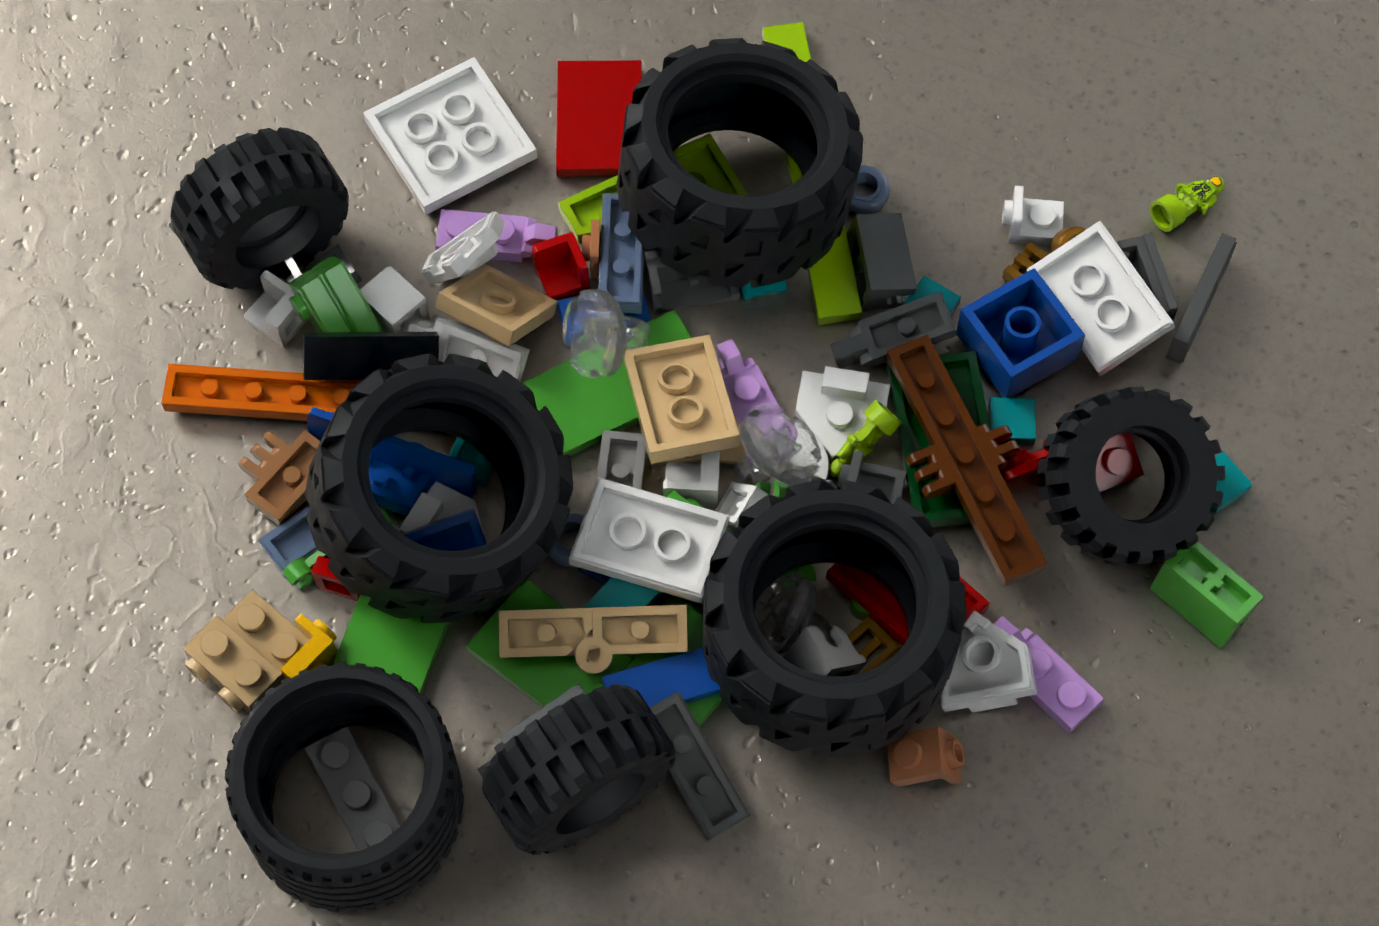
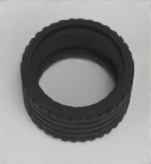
[225,662,464,913]

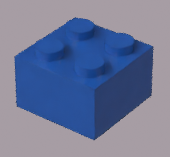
[956,268,1085,398]

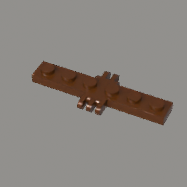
[886,334,1048,587]

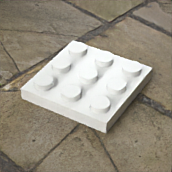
[363,57,538,215]

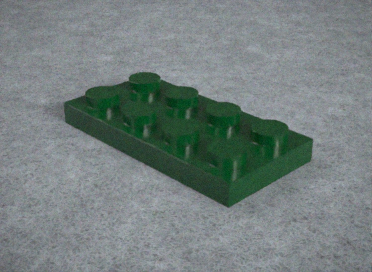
[887,351,990,528]

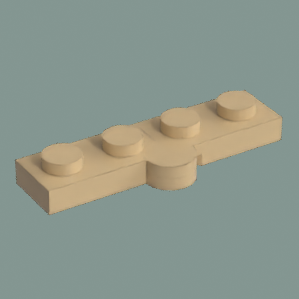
[498,605,688,674]

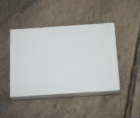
[1026,221,1175,377]
[569,477,730,604]

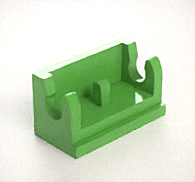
[1149,542,1264,648]

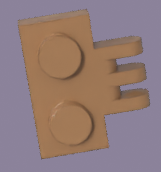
[237,430,320,525]

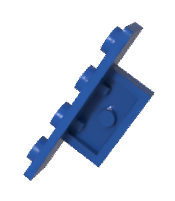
[307,407,477,516]

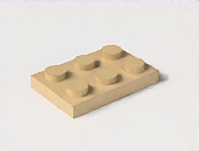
[623,334,740,464]

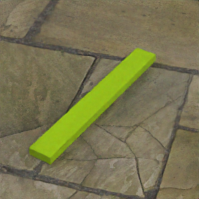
[762,22,862,325]

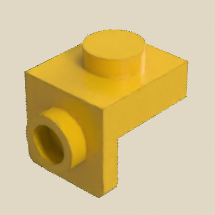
[280,614,338,678]

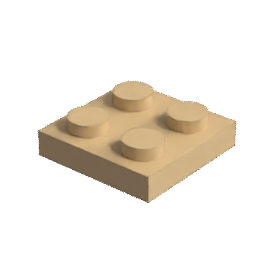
[435,264,558,346]

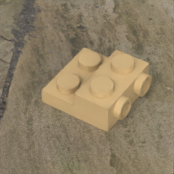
[183,589,310,714]

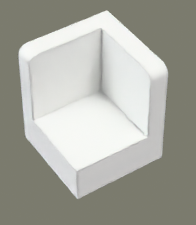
[360,266,430,332]
[244,270,309,348]
[663,451,720,509]

